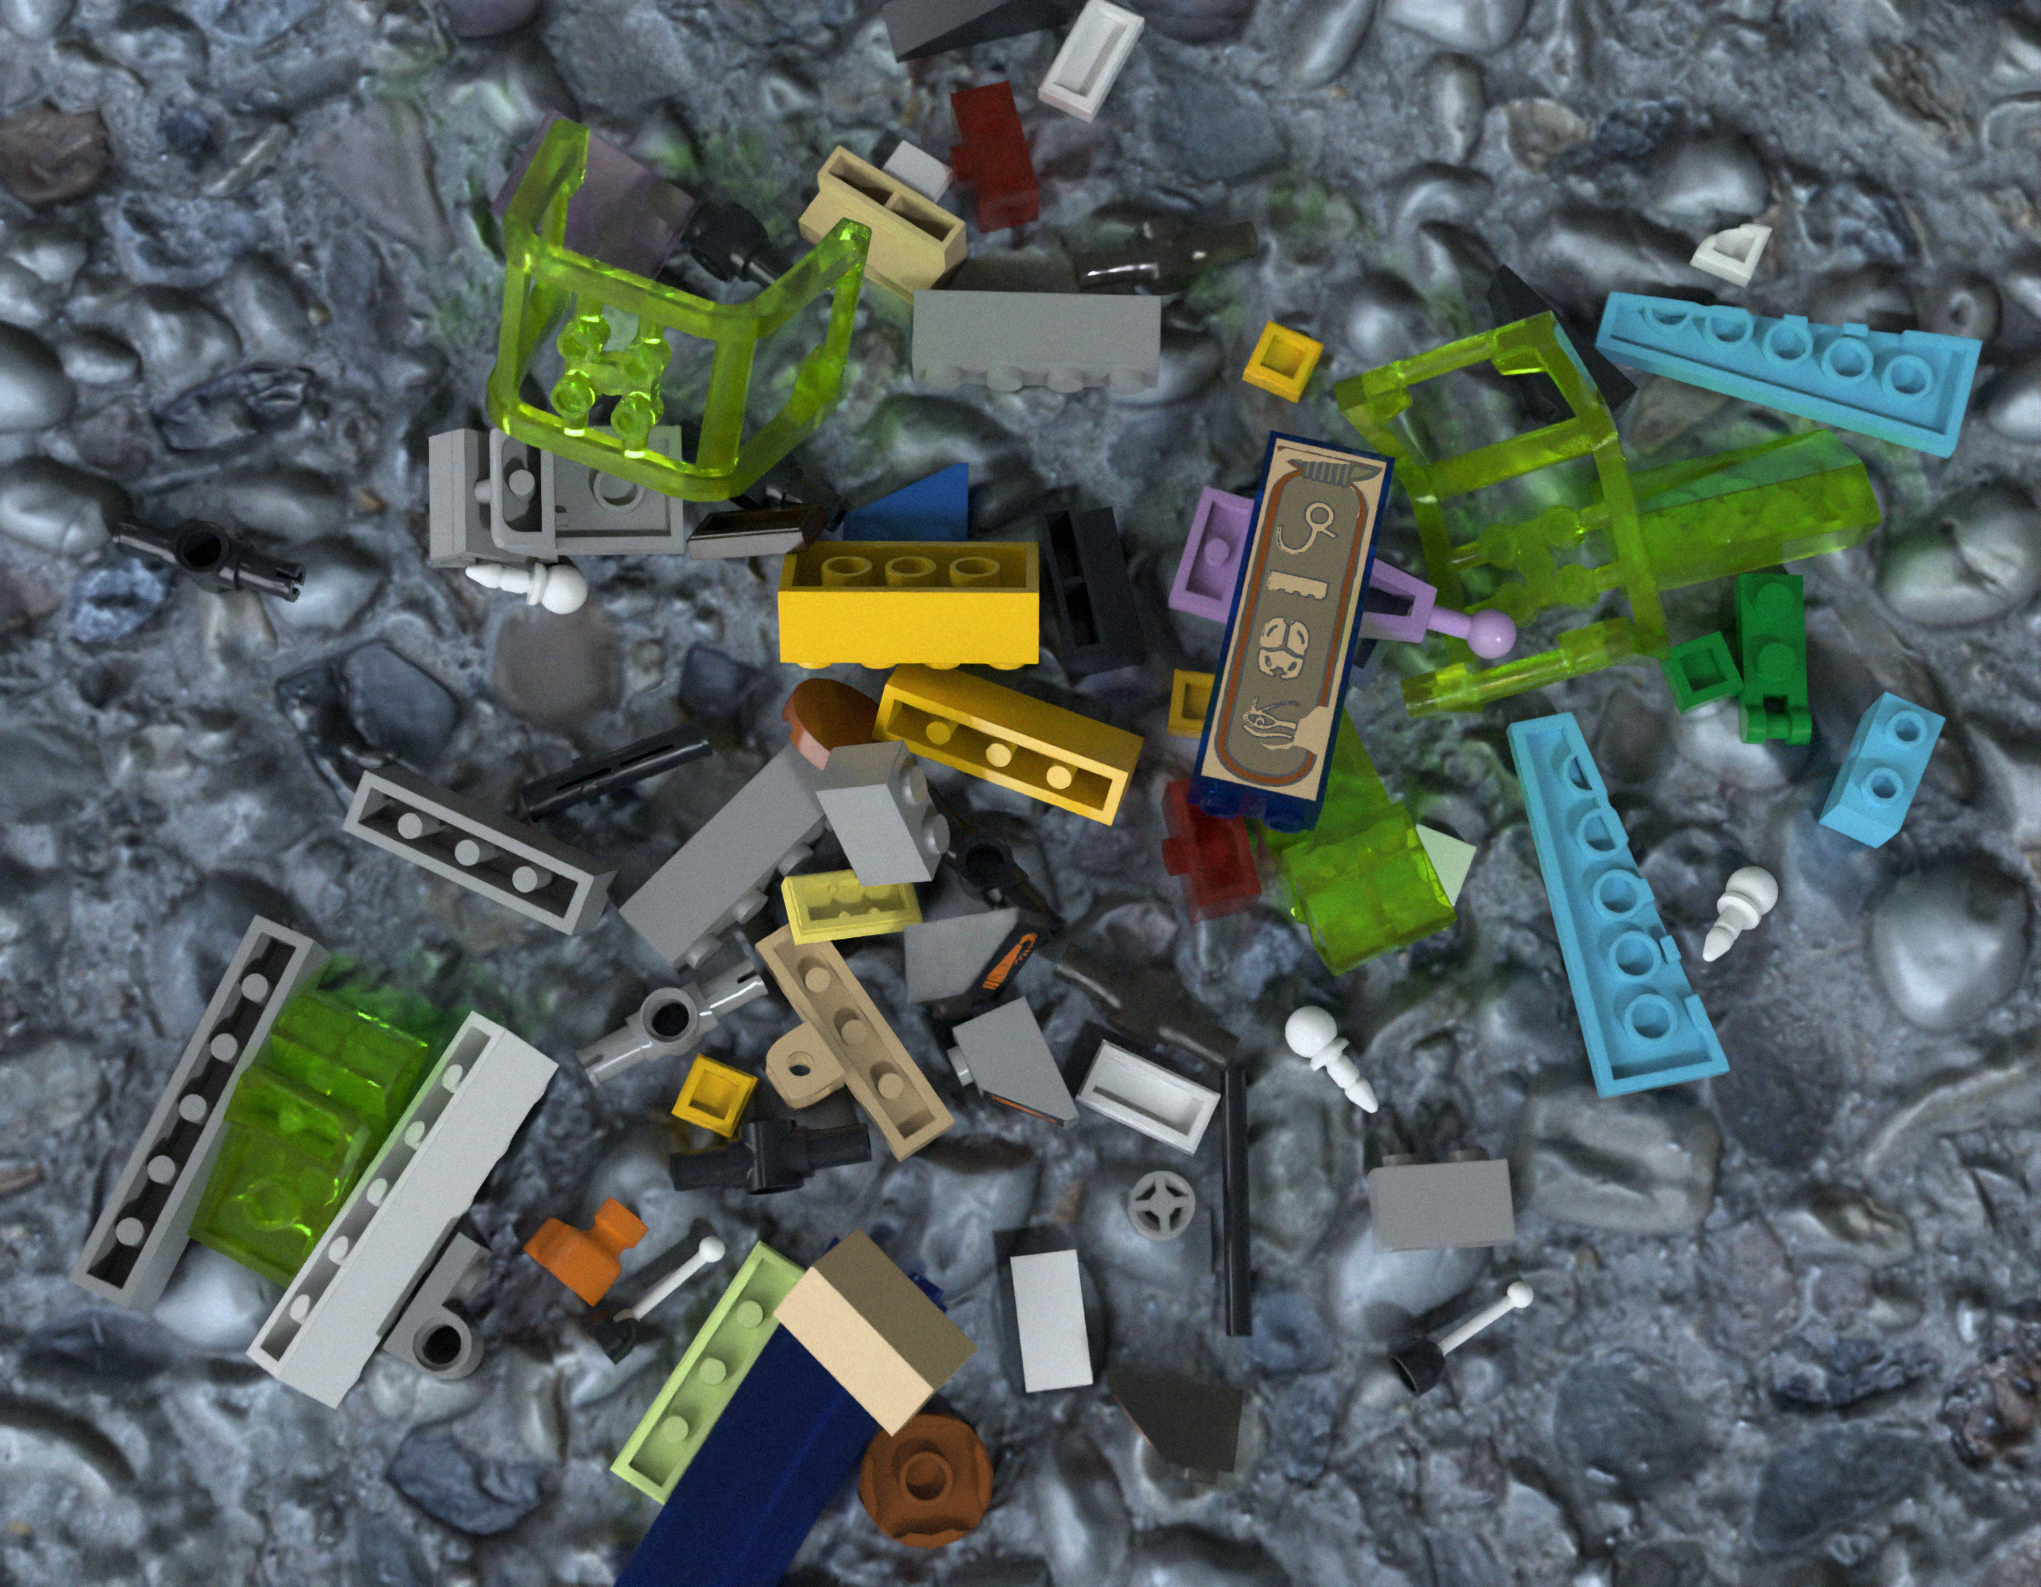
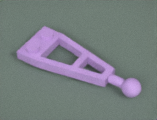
[1168,486,1517,659]

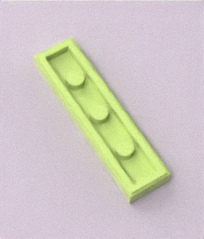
[610,1240,807,1507]

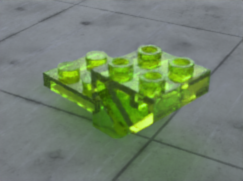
[1237,699,1458,977]
[187,989,432,1289]

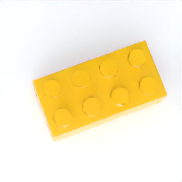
[778,541,1039,670]

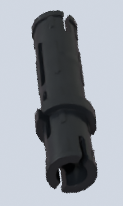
[519,717,713,823]

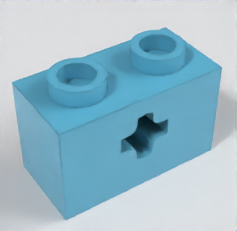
[1818,692,1946,849]

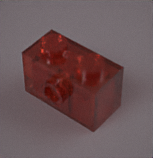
[949,80,1039,234]
[1161,775,1262,924]

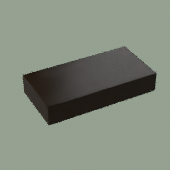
[686,504,827,561]

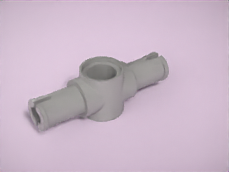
[576,956,769,1088]

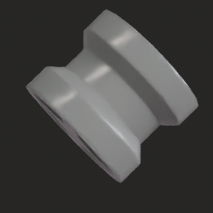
[1128,1170,1196,1242]

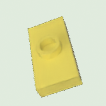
[781,869,923,945]

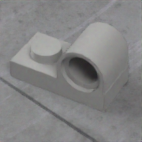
[382,1232,493,1379]

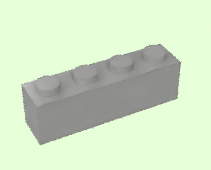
[912,289,1161,395]
[618,741,835,976]
[342,765,620,936]

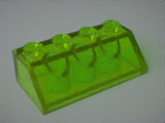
[1589,428,1882,600]

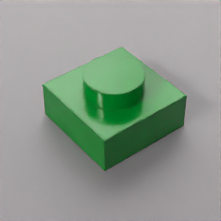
[1657,631,1745,715]

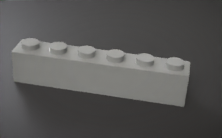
[68,914,333,1313]

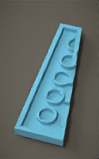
[1593,291,1983,459]
[1506,712,1730,1099]

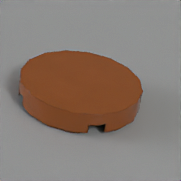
[782,678,881,771]
[859,1411,994,1549]

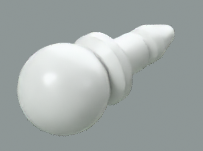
[466,562,588,614]
[1703,866,1778,962]
[1285,1006,1379,1113]

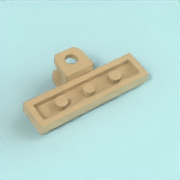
[755,922,955,1162]

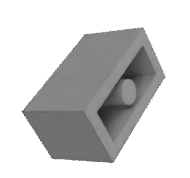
[815,740,950,887]
[1367,1149,1516,1254]

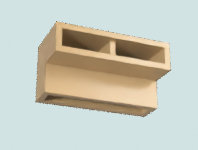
[798,145,967,306]
[772,1227,979,1437]

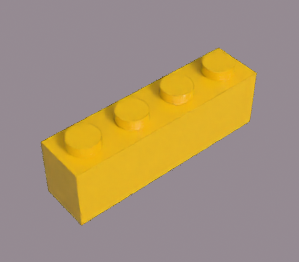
[871,663,1145,826]

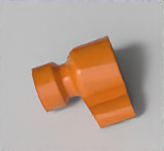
[522,1196,649,1307]

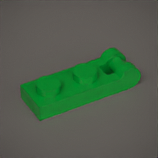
[1734,573,1812,746]

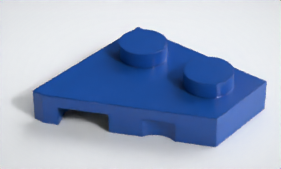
[843,463,969,542]

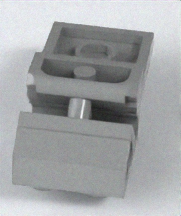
[429,420,684,568]

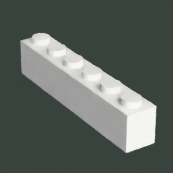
[245,1011,559,1409]

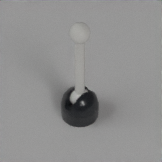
[582,1236,725,1366]
[1387,1281,1534,1398]

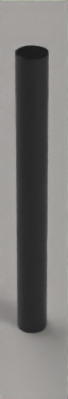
[1220,1070,1252,1337]

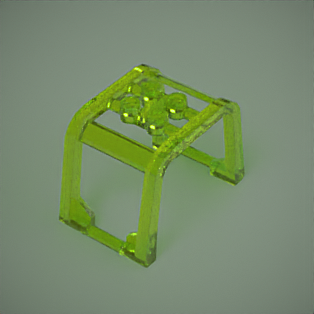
[485,119,872,502]
[1334,310,1671,720]

